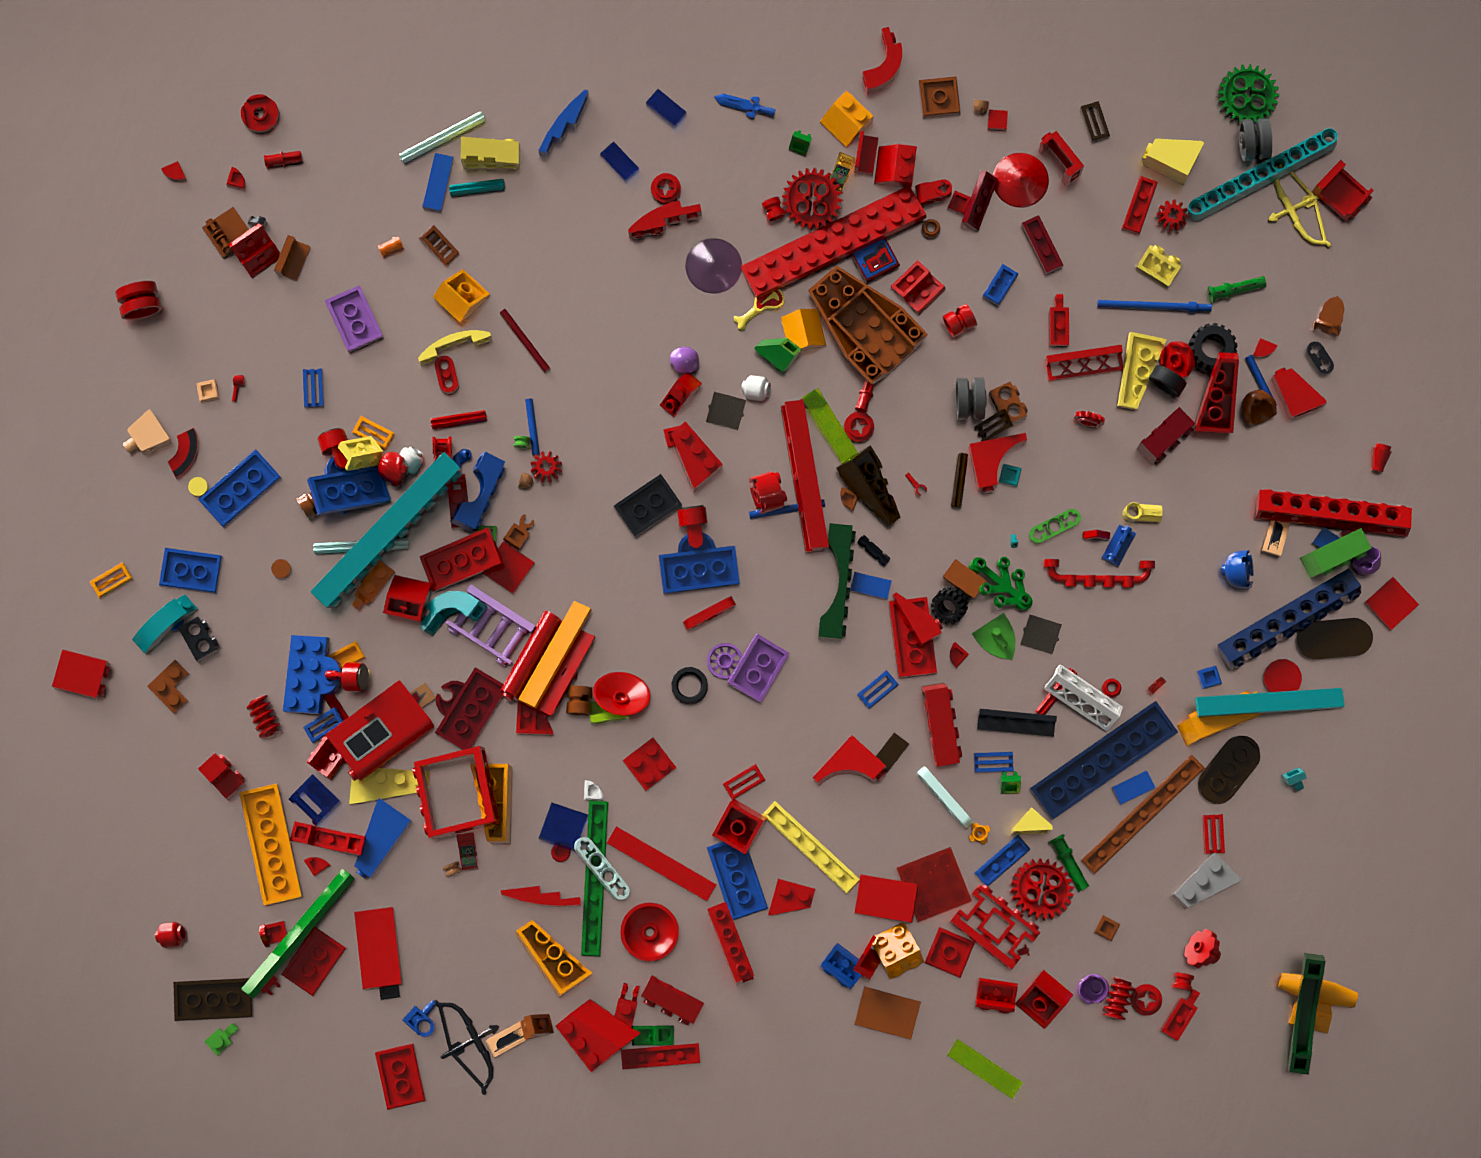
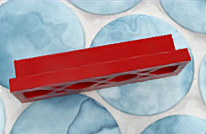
[1045,345,1124,382]

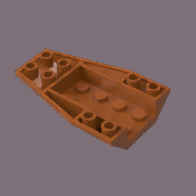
[808,265,928,385]

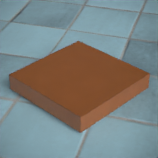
[919,76,961,118]

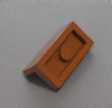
[274,235,310,281]
[943,559,987,599]

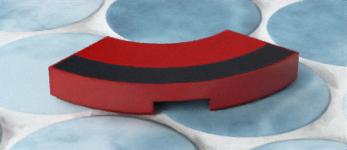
[168,428,198,479]

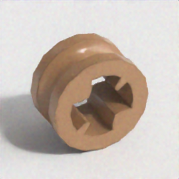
[442,861,462,877]

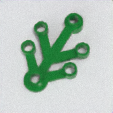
[969,557,1033,610]

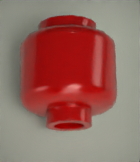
[155,922,186,949]

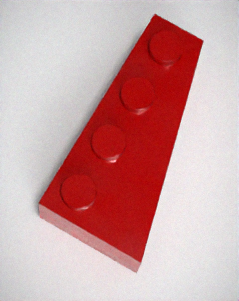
[1194,352,1239,433]

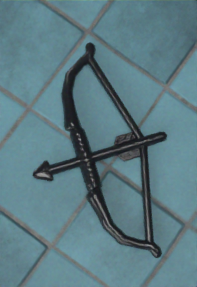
[435,1000,499,1095]

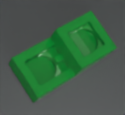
[632,1025,674,1046]

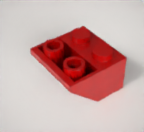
[383,575,432,621]

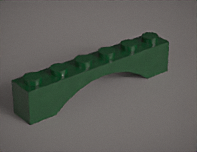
[818,523,856,642]
[1288,953,1326,1075]

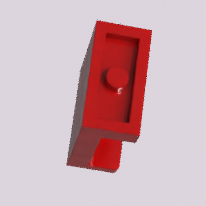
[1039,131,1084,186]
[1312,160,1374,221]
[52,649,111,700]

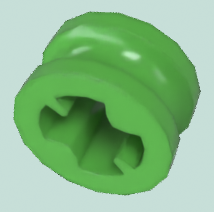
[513,436,531,449]

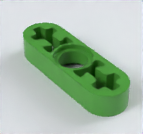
[1029,509,1081,544]

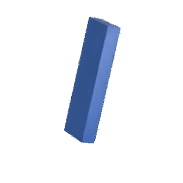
[422,153,454,212]
[974,835,1031,886]

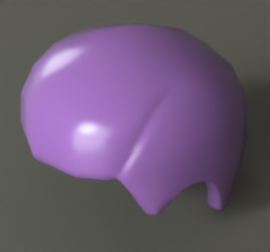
[670,347,699,373]
[1352,546,1381,575]
[1078,974,1109,1004]

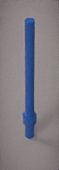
[1097,300,1212,313]

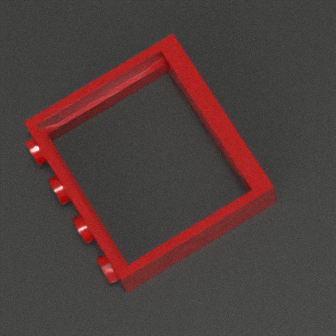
[413,746,500,839]

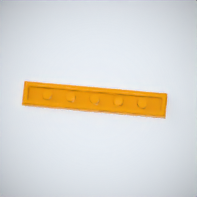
[518,601,592,709]

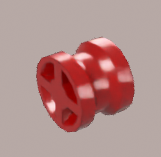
[1173,972,1194,992]

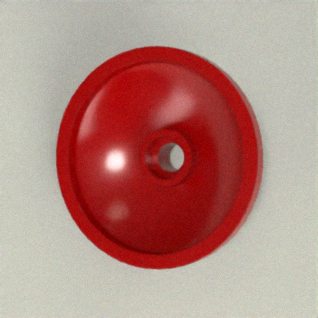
[620,903,679,961]

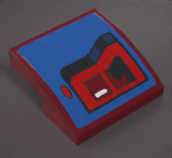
[851,238,900,283]

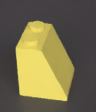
[1142,139,1204,185]

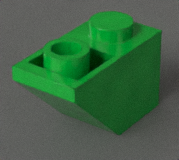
[754,338,802,372]

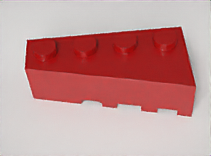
[921,683,962,767]

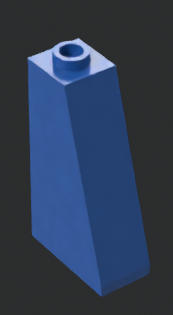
[354,798,412,879]

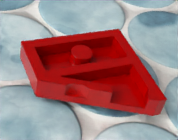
[768,879,815,916]

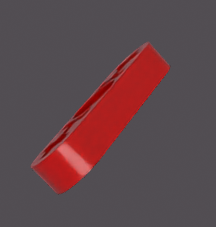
[683,596,736,631]

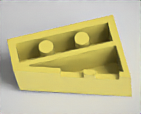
[461,136,520,168]

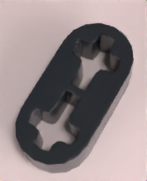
[1306,341,1334,376]

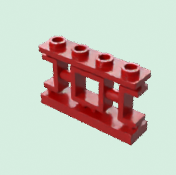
[950,885,1040,970]

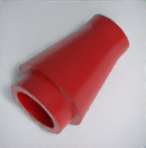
[1372,443,1392,472]

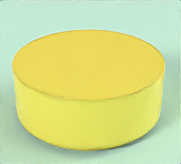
[188,477,208,497]

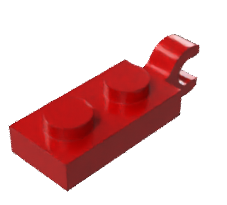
[1050,294,1069,346]
[1161,989,1200,1041]

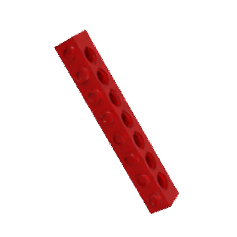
[1255,489,1412,537]

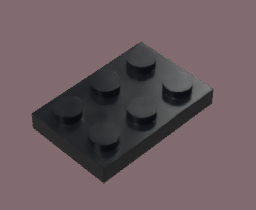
[613,474,682,538]

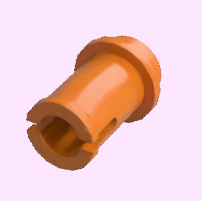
[378,237,403,257]

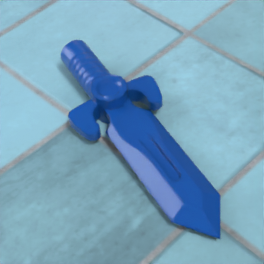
[714,93,776,119]

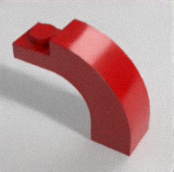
[862,27,902,94]

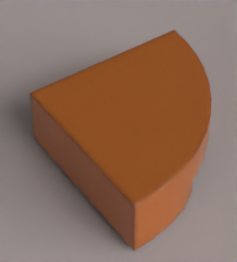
[840,487,858,512]

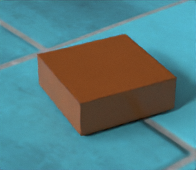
[1094,915,1120,942]

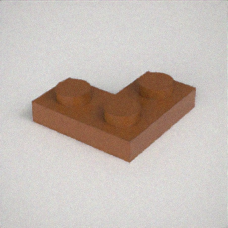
[147,660,189,714]

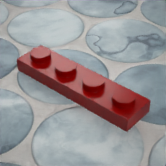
[621,1043,700,1070]

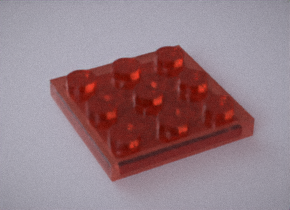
[896,847,972,923]

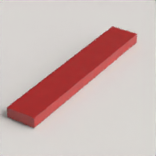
[607,826,717,901]

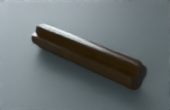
[951,453,968,509]

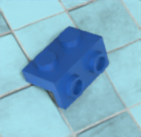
[820,943,862,989]

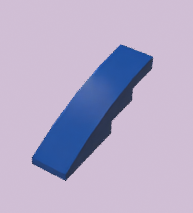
[538,90,589,158]

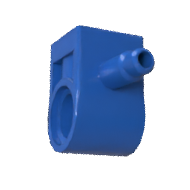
[402,1000,437,1038]

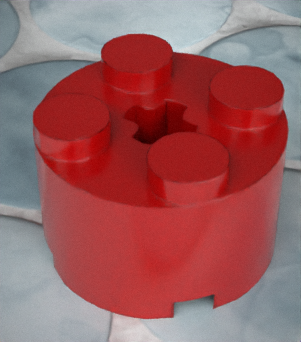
[749,471,787,514]

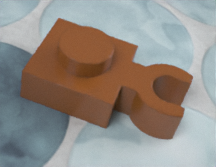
[503,514,534,550]

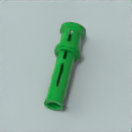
[1208,276,1267,303]
[1049,834,1089,892]

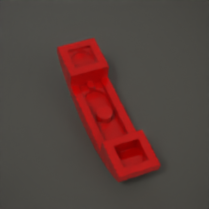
[290,821,366,856]

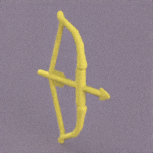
[1269,164,1331,248]

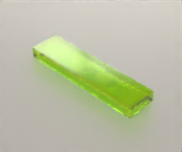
[802,388,858,463]
[947,1039,1023,1099]

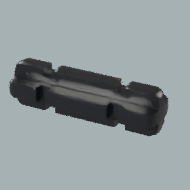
[858,535,890,566]

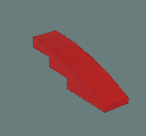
[501,886,581,907]

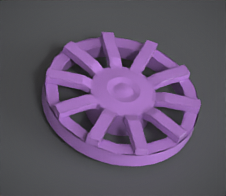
[707,643,742,679]

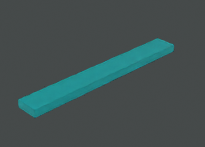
[1195,688,1345,717]

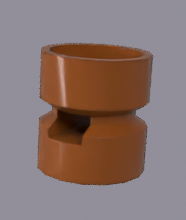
[296,490,318,520]
[566,686,592,716]

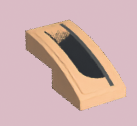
[1262,520,1290,557]
[485,1021,529,1058]

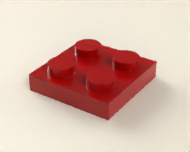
[622,737,677,791]

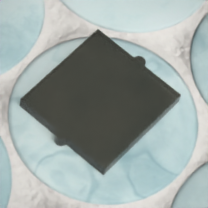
[706,392,746,430]
[1020,615,1062,655]

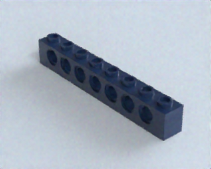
[1218,568,1361,670]

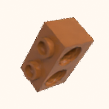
[989,382,1028,426]

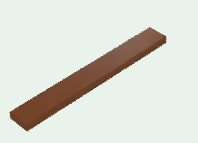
[1081,754,1205,874]

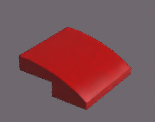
[228,223,280,278]
[891,260,946,315]

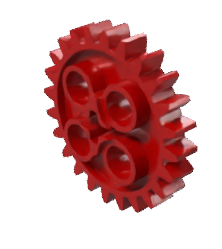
[782,168,844,229]
[1010,858,1074,921]

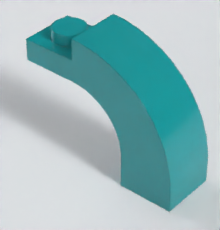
[419,591,488,636]
[132,594,197,653]

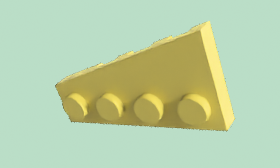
[1117,332,1167,410]
[349,768,430,805]

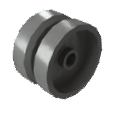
[1239,118,1272,161]
[956,377,987,420]

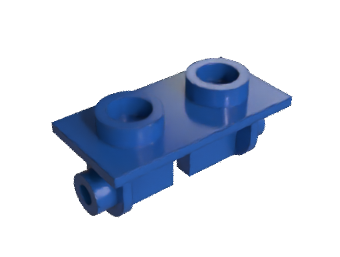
[1102,524,1136,567]

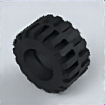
[1189,323,1238,374]

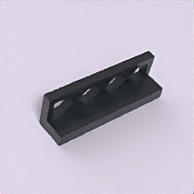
[977,709,1057,738]

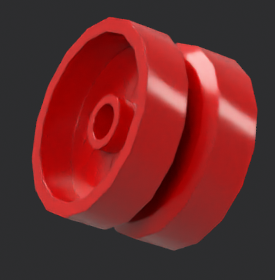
[115,281,162,320]

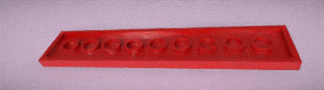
[740,186,927,299]

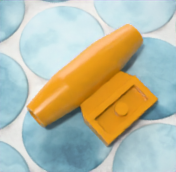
[1278,973,1358,1033]

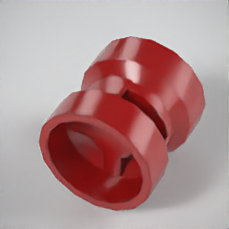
[762,197,786,222]

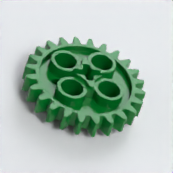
[1217,64,1280,124]

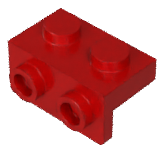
[307,736,345,780]
[976,978,1018,1013]

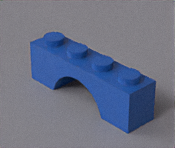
[450,451,505,532]

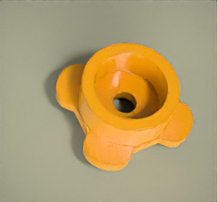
[969,823,990,844]

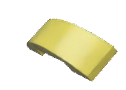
[418,330,492,365]

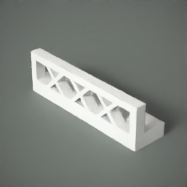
[1044,664,1123,731]

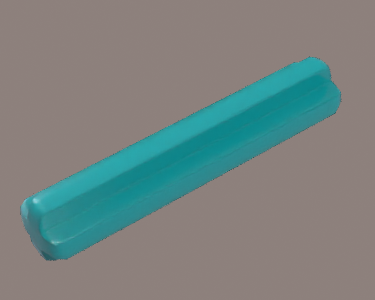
[449,178,505,196]

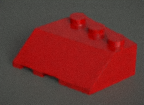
[555,999,641,1072]

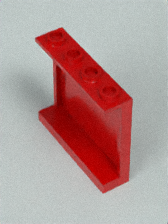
[707,902,754,986]

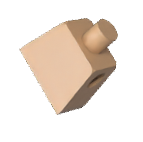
[123,409,172,454]

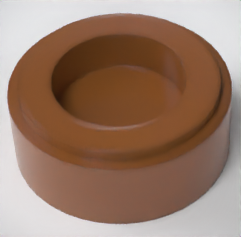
[271,559,291,579]

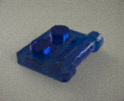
[289,774,341,826]

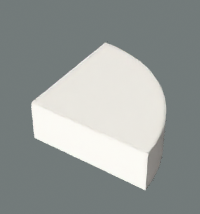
[584,780,604,801]

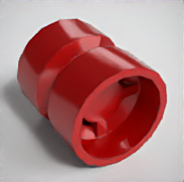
[942,304,977,338]

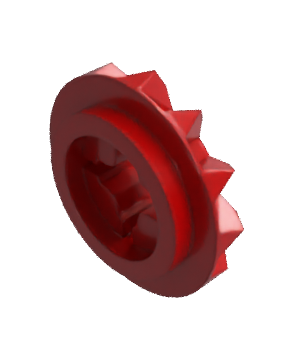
[651,173,681,203]
[1074,411,1105,427]
[844,412,874,442]
[1131,984,1162,1016]

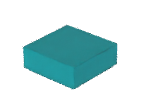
[999,464,1022,487]

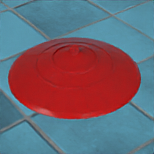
[993,153,1049,208]
[593,672,650,715]

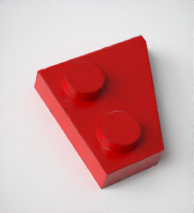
[516,702,554,735]

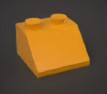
[820,91,874,148]
[433,269,490,322]

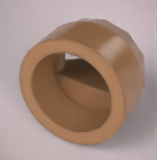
[974,100,989,114]
[518,472,533,489]

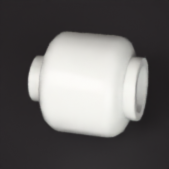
[741,375,771,401]
[400,446,424,475]

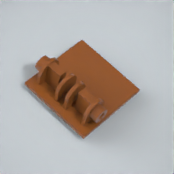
[202,207,249,258]

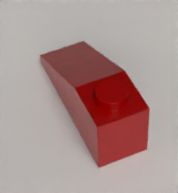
[892,592,943,646]

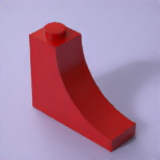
[968,433,1027,493]
[813,735,887,786]

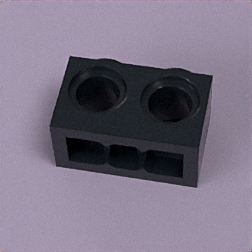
[178,617,219,663]

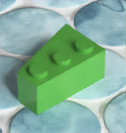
[1300,528,1372,578]

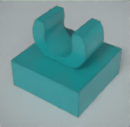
[1282,767,1307,791]

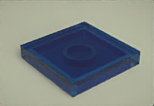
[539,802,588,851]

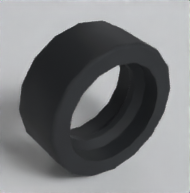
[1149,365,1187,397]
[671,667,708,705]

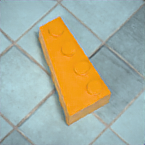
[1177,691,1264,747]
[470,764,512,843]
[515,920,592,997]

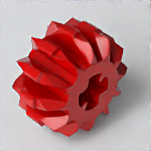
[1156,199,1189,232]
[530,451,562,484]

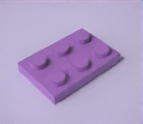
[325,285,383,352]
[727,633,790,703]

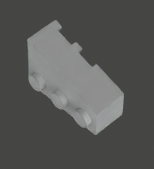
[1172,853,1242,909]

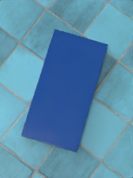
[198,449,281,528]
[707,842,768,921]

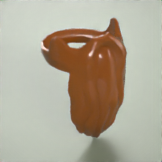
[1313,296,1345,336]

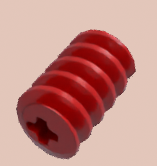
[246,695,282,739]
[1101,977,1136,1021]

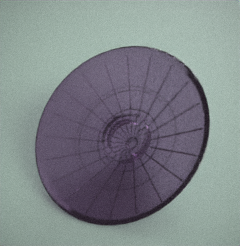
[685,238,742,294]

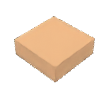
[196,379,219,403]

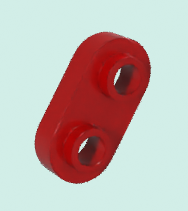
[435,356,458,394]

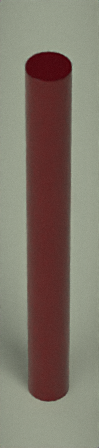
[500,309,551,373]

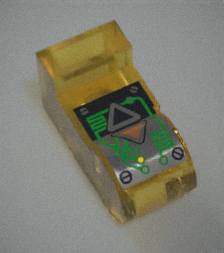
[830,152,855,192]

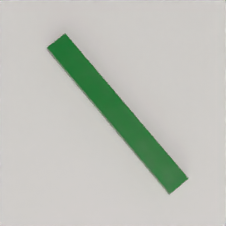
[581,801,609,957]
[241,869,354,998]

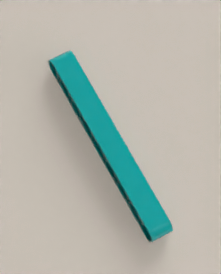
[1188,128,1338,221]

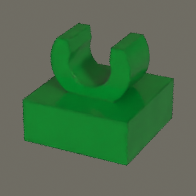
[788,130,812,155]
[1000,771,1021,794]

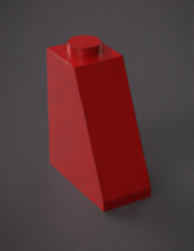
[1272,368,1327,420]

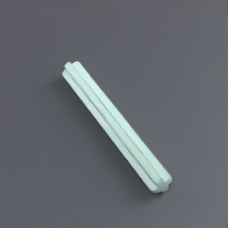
[399,112,485,163]
[313,538,409,554]

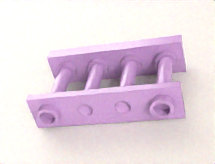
[445,585,535,667]

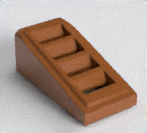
[419,225,459,266]

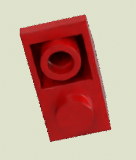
[660,372,702,417]

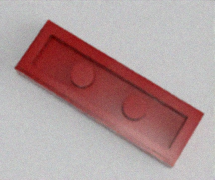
[1122,176,1158,235]

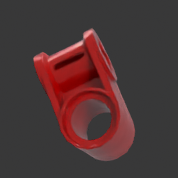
[915,179,952,206]
[432,437,452,461]

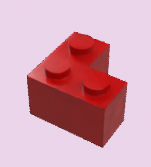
[198,753,245,801]

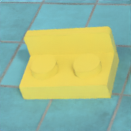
[1137,245,1183,286]
[338,436,383,471]

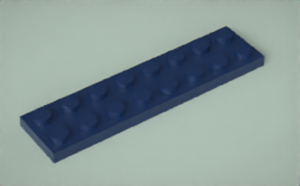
[1030,701,1178,820]

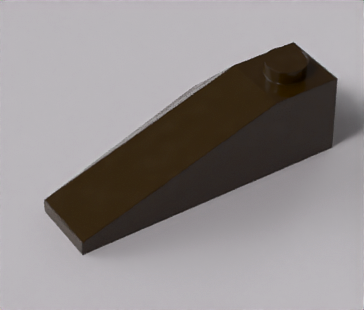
[836,445,901,526]

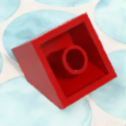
[874,144,917,188]
[712,799,768,854]
[1015,970,1073,1029]

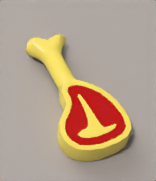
[734,289,785,330]

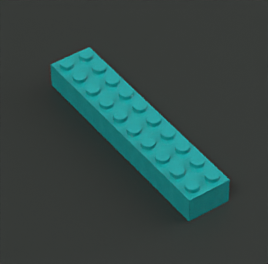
[310,452,462,608]

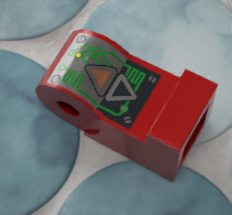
[456,832,478,870]

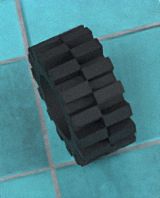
[931,587,968,624]

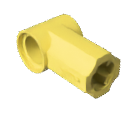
[1122,502,1162,523]

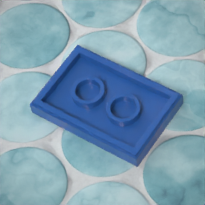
[159,548,223,594]

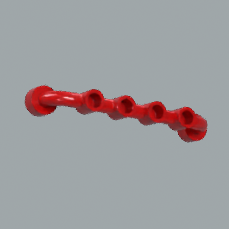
[1044,559,1155,588]

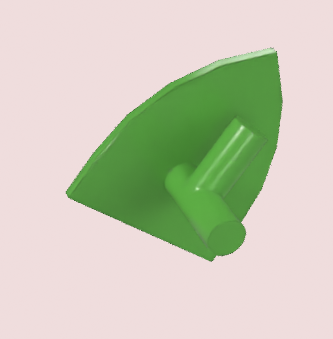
[972,613,1015,660]

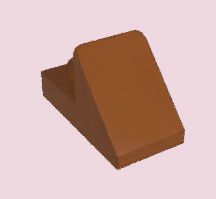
[520,1014,554,1039]

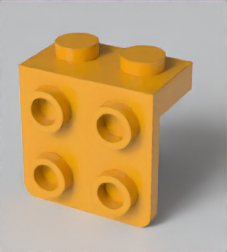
[872,923,924,979]

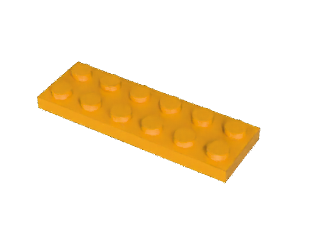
[239,783,302,906]

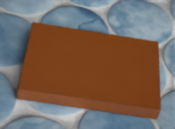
[854,986,921,1040]

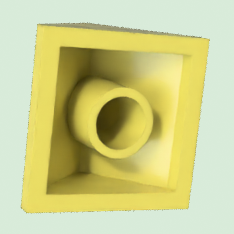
[1011,807,1053,835]

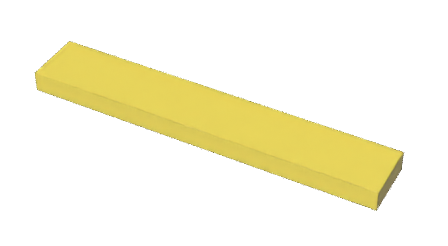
[762,801,860,894]

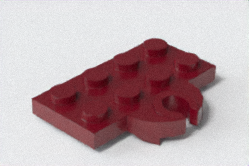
[435,667,503,750]

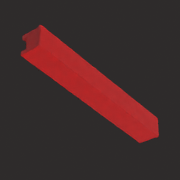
[781,399,829,552]

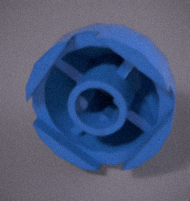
[1222,550,1254,588]

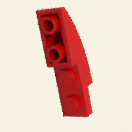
[628,200,702,239]

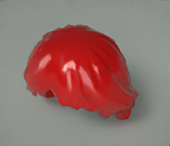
[377,452,408,487]

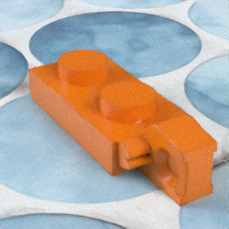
[352,561,395,611]

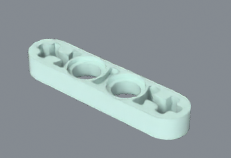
[917,766,974,829]
[574,837,630,900]

